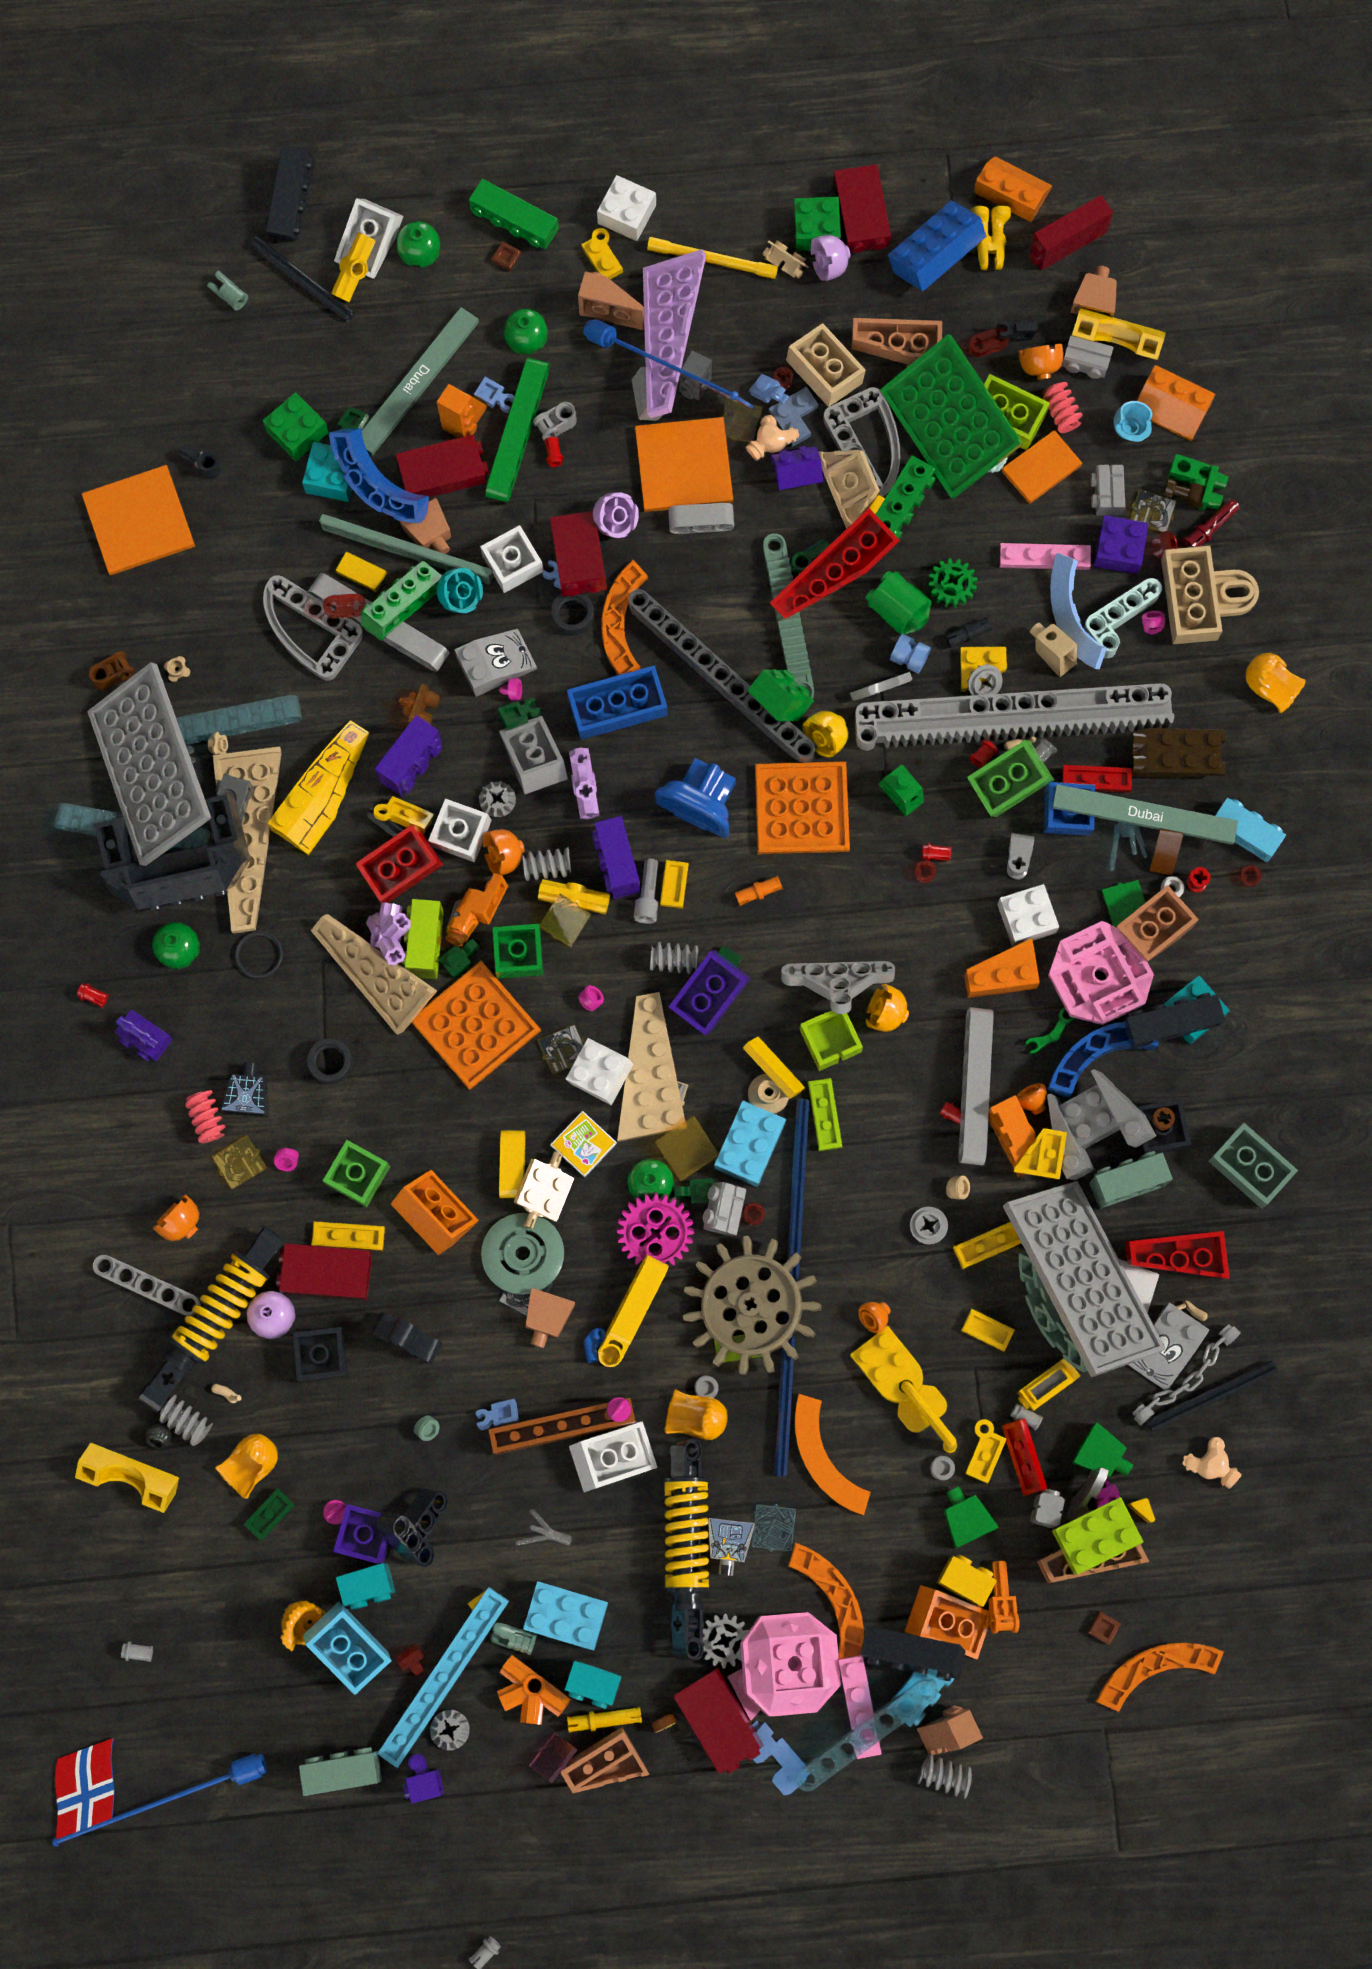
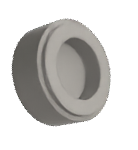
[694,1376,718,1398]
[930,1456,955,1481]

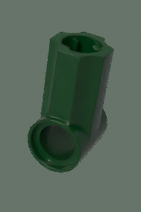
[791,539,830,578]

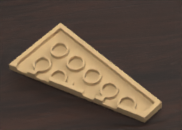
[311,914,437,1035]
[617,992,686,1142]

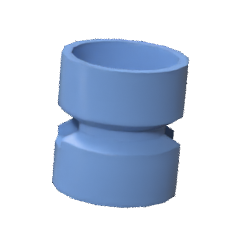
[890,634,931,674]

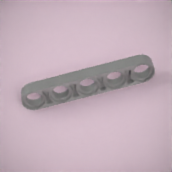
[93,1255,201,1316]

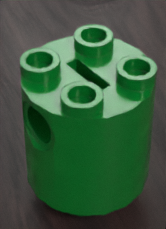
[865,571,931,635]

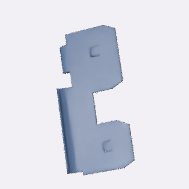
[752,1721,811,1795]

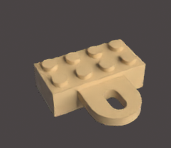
[1161,546,1259,644]

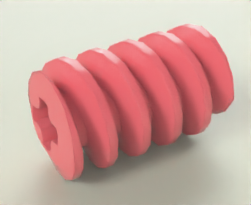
[1042,382,1083,433]
[185,1090,225,1143]

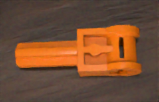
[988,1561,1019,1634]

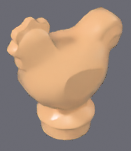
[746,415,799,461]
[1182,1437,1242,1489]

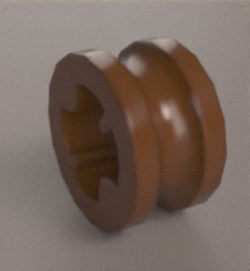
[1152,1107,1175,1130]

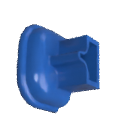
[655,758,736,838]

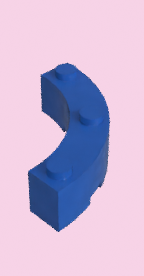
[1046,1022,1159,1098]

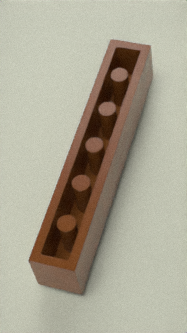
[489,1398,636,1455]

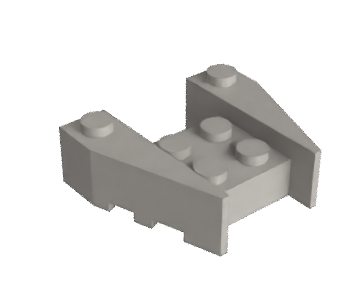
[1047,1069,1156,1181]

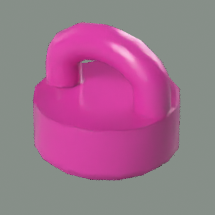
[1142,611,1165,634]
[499,678,522,701]
[579,985,604,1011]
[274,1148,299,1171]
[607,1397,631,1422]
[323,1500,346,1525]

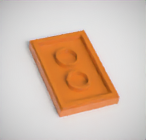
[1002,430,1082,504]

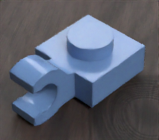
[749,374,789,404]

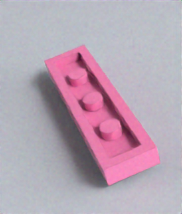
[1000,543,1091,570]
[838,1655,881,1759]

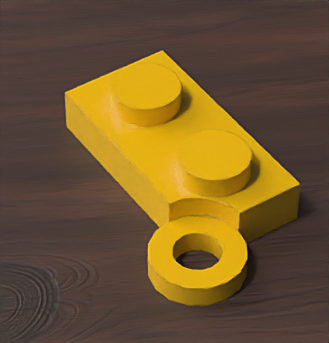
[582,228,623,279]
[373,796,434,835]
[965,1419,1006,1484]

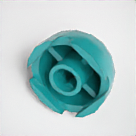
[437,568,483,613]

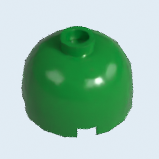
[397,221,441,267]
[504,309,548,355]
[152,922,200,969]
[627,1159,674,1201]

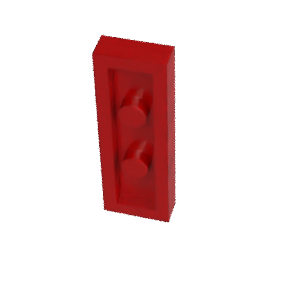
[1062,765,1132,793]
[1002,1419,1047,1496]

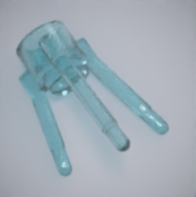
[1109,822,1147,871]

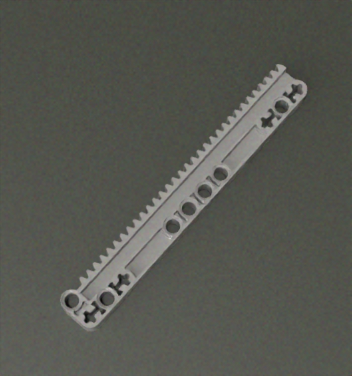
[854,684,1174,751]

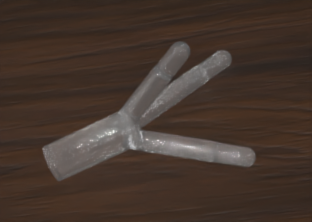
[516,1509,572,1546]

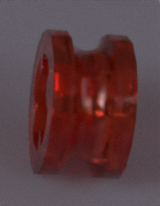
[773,366,793,389]
[915,860,936,883]
[1240,865,1262,887]
[744,1203,765,1225]

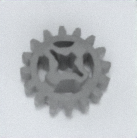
[703,1614,749,1668]

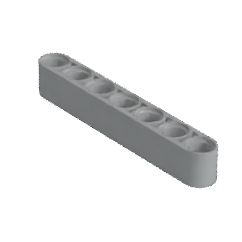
[308,573,450,672]
[958,1007,993,1166]

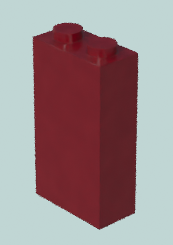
[833,164,891,253]
[1029,195,1113,271]
[396,434,489,498]
[550,511,607,596]
[276,1244,372,1301]
[674,1668,764,1774]

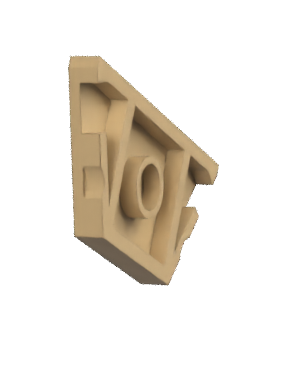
[819,450,880,529]

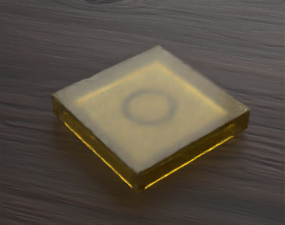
[655,1116,719,1181]

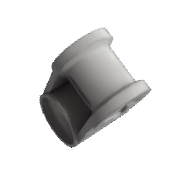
[533,402,577,440]
[1007,833,1035,880]

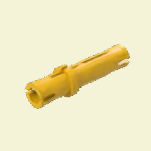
[567,1707,642,1733]

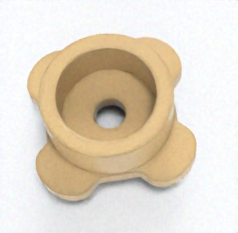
[164,656,190,682]
[208,732,228,754]

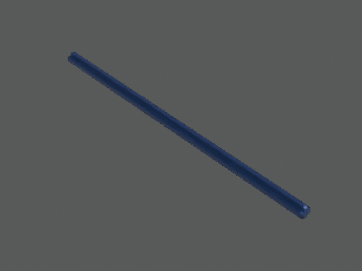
[774,1099,809,1477]

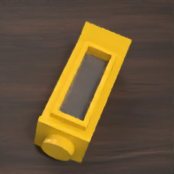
[1017,1359,1080,1411]

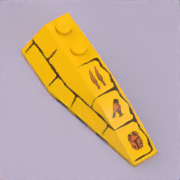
[268,720,369,855]

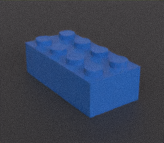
[888,200,987,291]
[567,665,668,740]

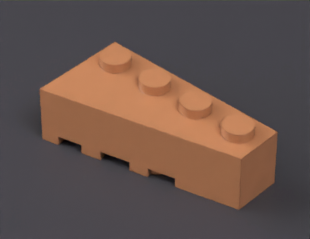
[851,318,942,365]
[1037,1544,1149,1583]
[917,1705,983,1755]

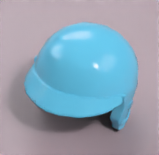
[1113,401,1153,442]

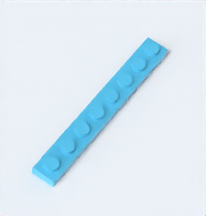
[377,1587,509,1768]

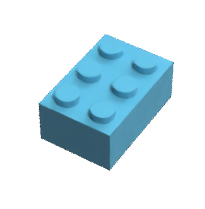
[714,1101,786,1187]
[523,1581,608,1650]
[303,1602,391,1695]

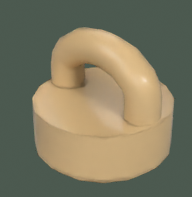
[946,1176,970,1199]

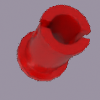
[544,437,564,467]
[922,843,951,861]
[77,983,109,1008]
[940,1102,961,1125]

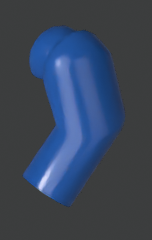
[584,1328,605,1363]

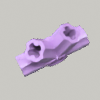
[569,748,599,819]
[366,903,411,965]

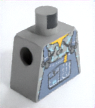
[708,1518,755,1576]

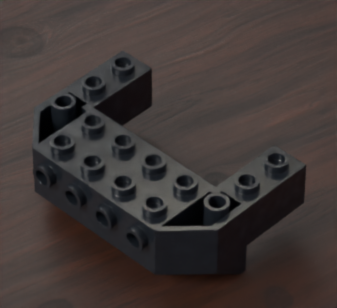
[94,791,250,911]

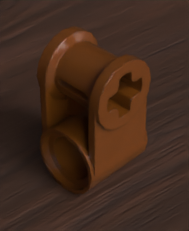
[89,651,135,690]

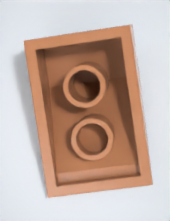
[578,272,644,330]
[1116,885,1199,962]

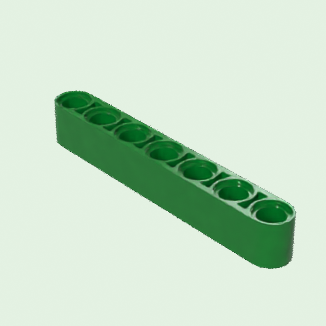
[485,357,550,503]

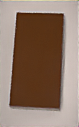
[1150,829,1183,875]

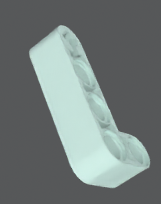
[1084,578,1162,658]

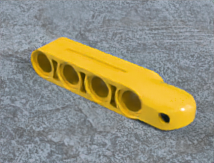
[598,1254,669,1367]

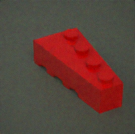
[1124,1231,1230,1279]

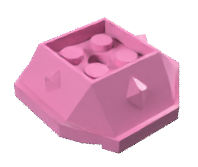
[1048,921,1154,1025]
[740,1612,841,1716]

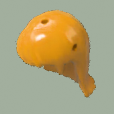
[1246,653,1305,713]
[665,1389,727,1440]
[215,1434,278,1499]
[280,1601,326,1651]

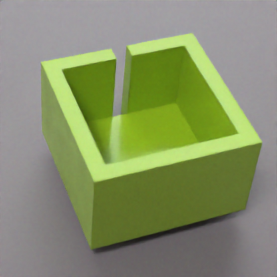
[800,1010,863,1071]

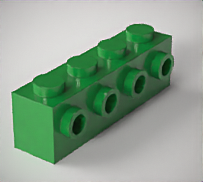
[469,179,559,250]
[875,456,936,539]
[360,561,442,640]

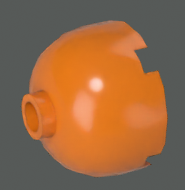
[1018,344,1063,380]
[483,829,524,875]
[153,1194,199,1241]

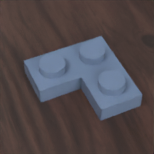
[769,387,818,447]

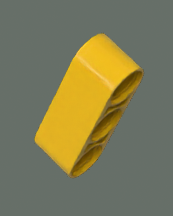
[499,1130,525,1198]

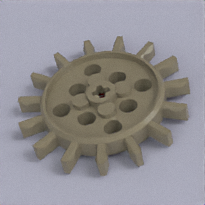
[683,1236,821,1375]

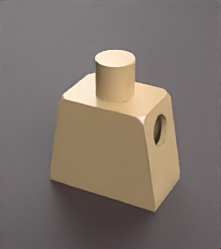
[1030,623,1077,677]

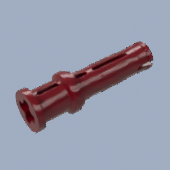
[1181,499,1240,548]

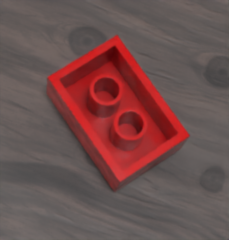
[355,825,443,903]

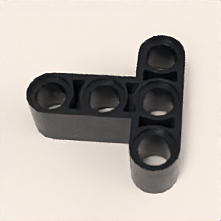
[370,1312,442,1364]
[377,1488,448,1567]

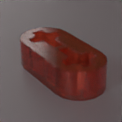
[969,328,1009,357]
[323,594,366,618]

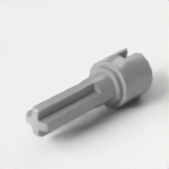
[634,858,658,924]

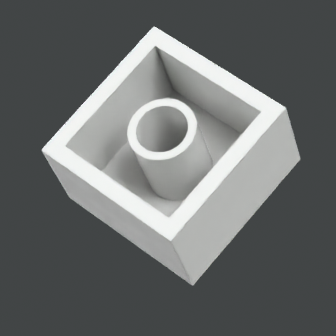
[597,175,656,241]
[480,525,543,593]
[428,799,492,862]
[997,884,1059,947]
[566,1038,634,1105]

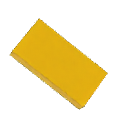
[336,552,387,592]
[660,860,689,909]
[961,1309,1015,1352]

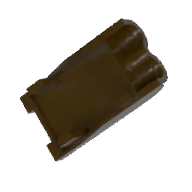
[1131,728,1226,778]

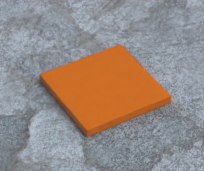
[635,417,733,512]
[82,465,195,576]
[755,762,850,854]
[411,961,541,1090]

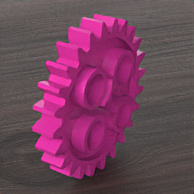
[617,1192,694,1265]

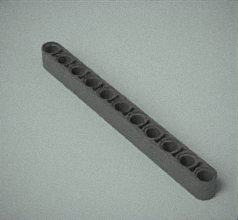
[629,589,815,763]

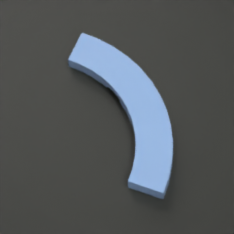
[1050,553,1107,669]

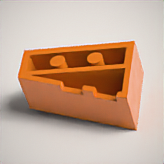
[437,384,488,438]
[964,938,1040,998]
[988,1095,1036,1178]

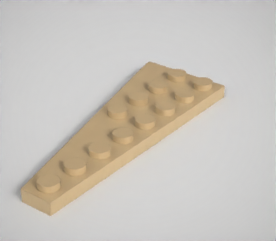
[213,747,282,933]

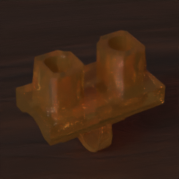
[399,684,440,725]

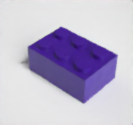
[375,715,442,797]
[592,816,640,899]
[669,950,751,1035]

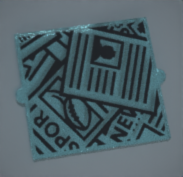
[752,1504,796,1552]

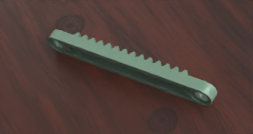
[763,534,814,699]

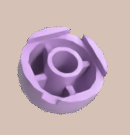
[810,235,850,281]
[593,492,639,538]
[247,1291,295,1339]

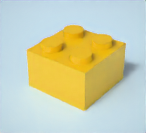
[936,1554,997,1607]

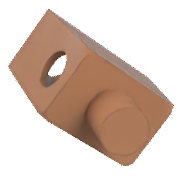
[1071,266,1117,317]
[400,498,451,554]
[526,1288,575,1348]

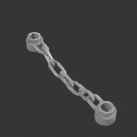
[1132,1325,1241,1426]

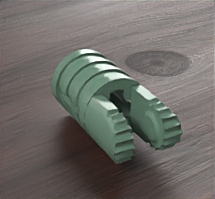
[207,270,248,310]
[491,1622,537,1655]

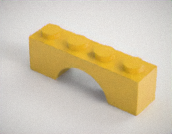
[1072,308,1166,360]
[75,1443,179,1513]

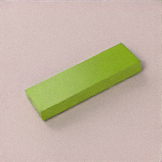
[808,1078,842,1151]

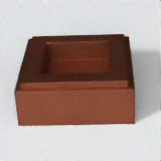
[491,241,522,272]
[1087,1611,1121,1645]

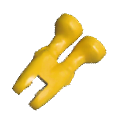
[970,206,1011,270]

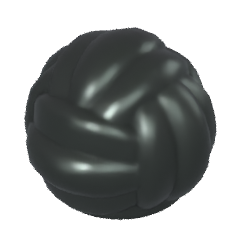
[145,1423,171,1449]

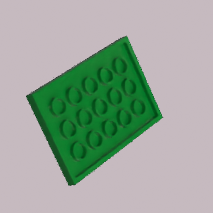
[880,334,1023,498]

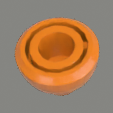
[1016,1083,1047,1114]
[858,1302,890,1333]

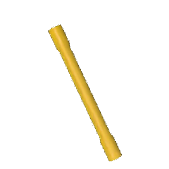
[647,237,778,279]

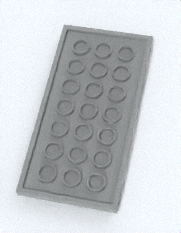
[87,662,211,866]
[1003,1181,1166,1377]

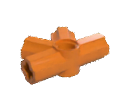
[497,1655,571,1725]

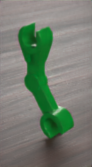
[1025,1008,1074,1055]

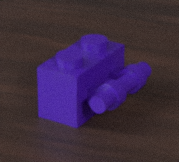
[771,446,823,490]
[115,1010,173,1062]
[403,1754,444,1804]

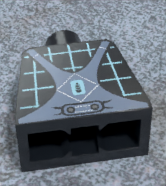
[221,1062,269,1118]

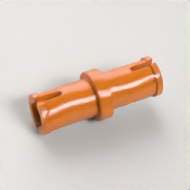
[735,876,783,906]

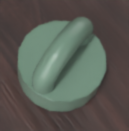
[413,1416,439,1441]

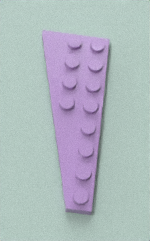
[643,249,706,418]

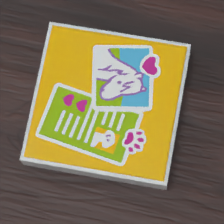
[551,1111,617,1177]

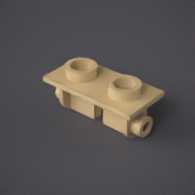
[763,240,809,278]

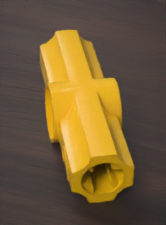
[331,232,376,302]
[538,879,610,915]

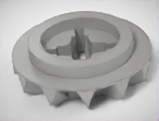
[967,663,1002,696]
[479,781,516,817]
[910,1207,948,1245]
[430,1710,469,1750]

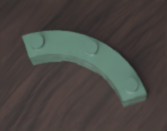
[1019,1250,1088,1372]

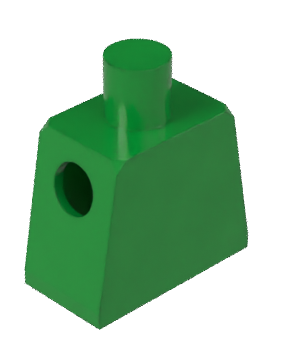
[878,765,924,816]
[1071,1422,1133,1478]
[943,1487,998,1549]

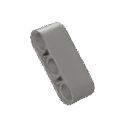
[668,503,734,534]

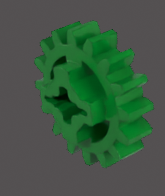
[928,558,977,608]

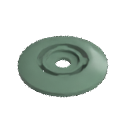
[481,1213,564,1295]

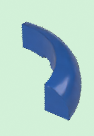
[329,428,429,523]

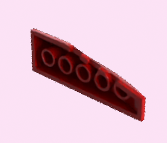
[770,508,900,620]

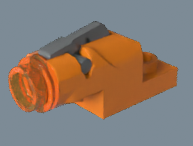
[446,873,508,946]

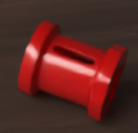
[969,739,999,769]
[1186,867,1211,893]

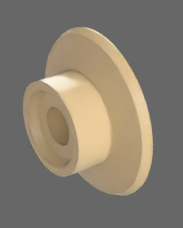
[748,1073,789,1114]

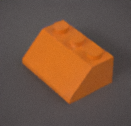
[974,156,1052,222]
[1137,365,1215,442]
[391,1170,479,1255]

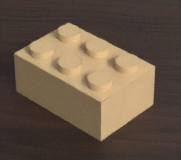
[786,323,866,407]

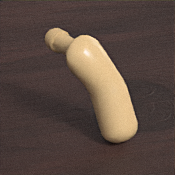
[1004,737,1036,751]
[1176,1300,1208,1321]
[211,1384,241,1403]

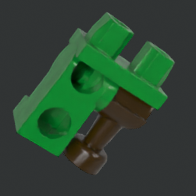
[1163,454,1229,511]

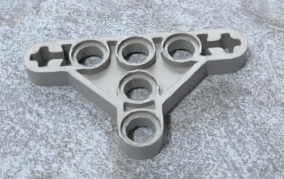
[781,961,895,1014]

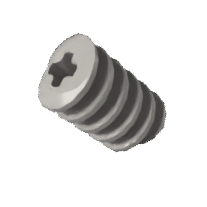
[523,848,571,881]
[650,942,699,974]
[160,1395,213,1446]
[918,1754,972,1799]

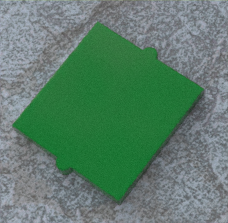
[1101,880,1145,927]

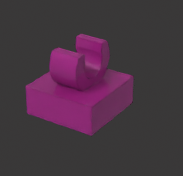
[1093,1480,1120,1508]

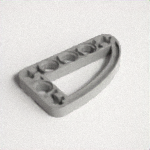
[823,387,900,501]
[263,575,363,681]

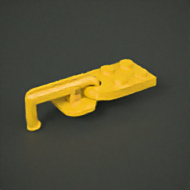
[850,1326,957,1453]

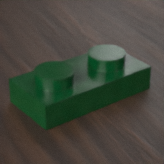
[244,1488,296,1541]

